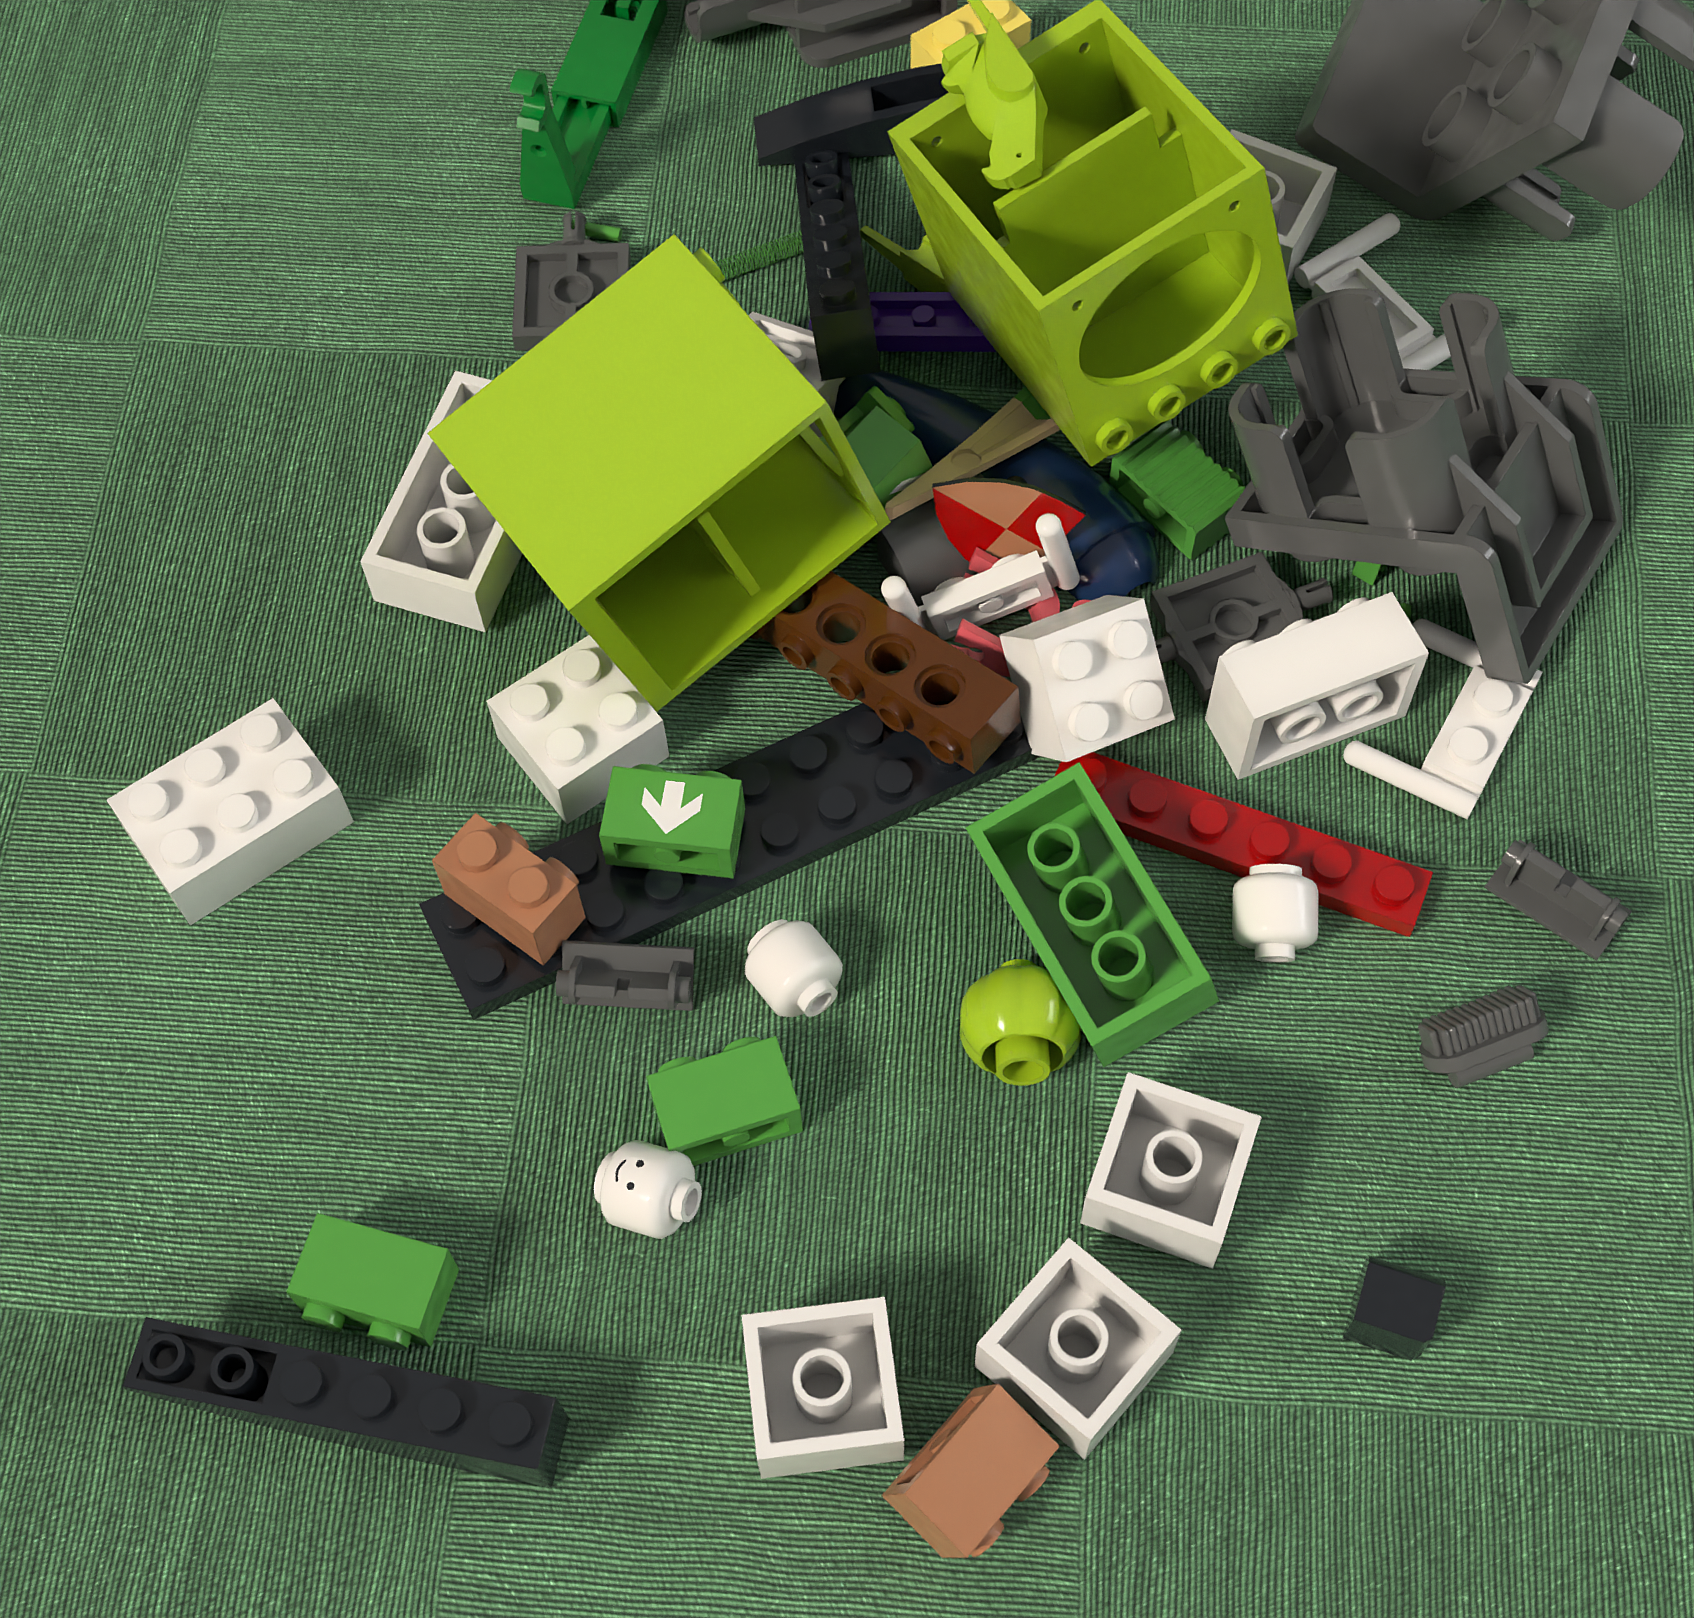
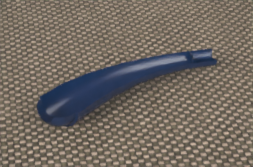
[834,370,1160,601]

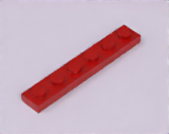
[1055,752,1433,937]

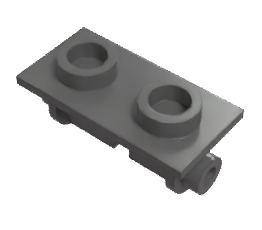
[1484,839,1632,961]
[556,940,694,1011]

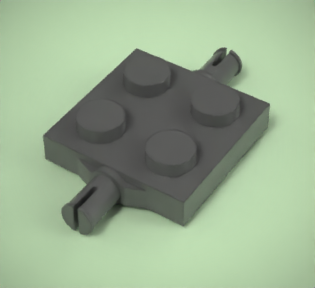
[512,211,631,351]
[1149,552,1333,702]

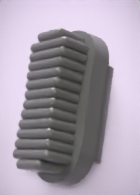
[1418,985,1549,1088]

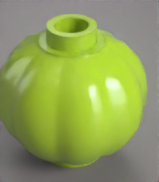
[959,959,1081,1086]

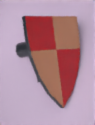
[932,476,1086,562]

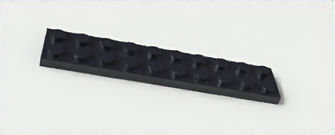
[419,650,1042,1020]

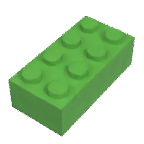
[966,762,1219,1067]

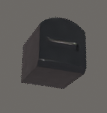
[1343,1255,1446,1361]

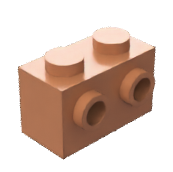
[432,813,586,966]
[881,1384,1060,1558]

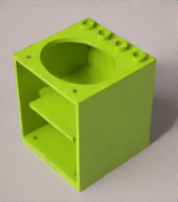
[887,0,1298,467]
[427,234,891,712]

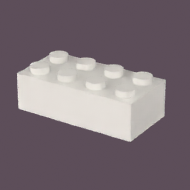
[360,371,522,632]

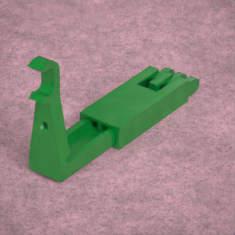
[509,0,668,210]

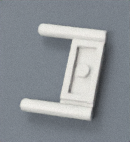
[1294,213,1451,370]
[881,513,1080,640]
[1343,619,1543,820]

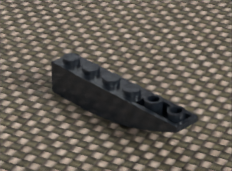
[754,63,949,166]
[794,150,881,381]
[122,1317,570,1489]

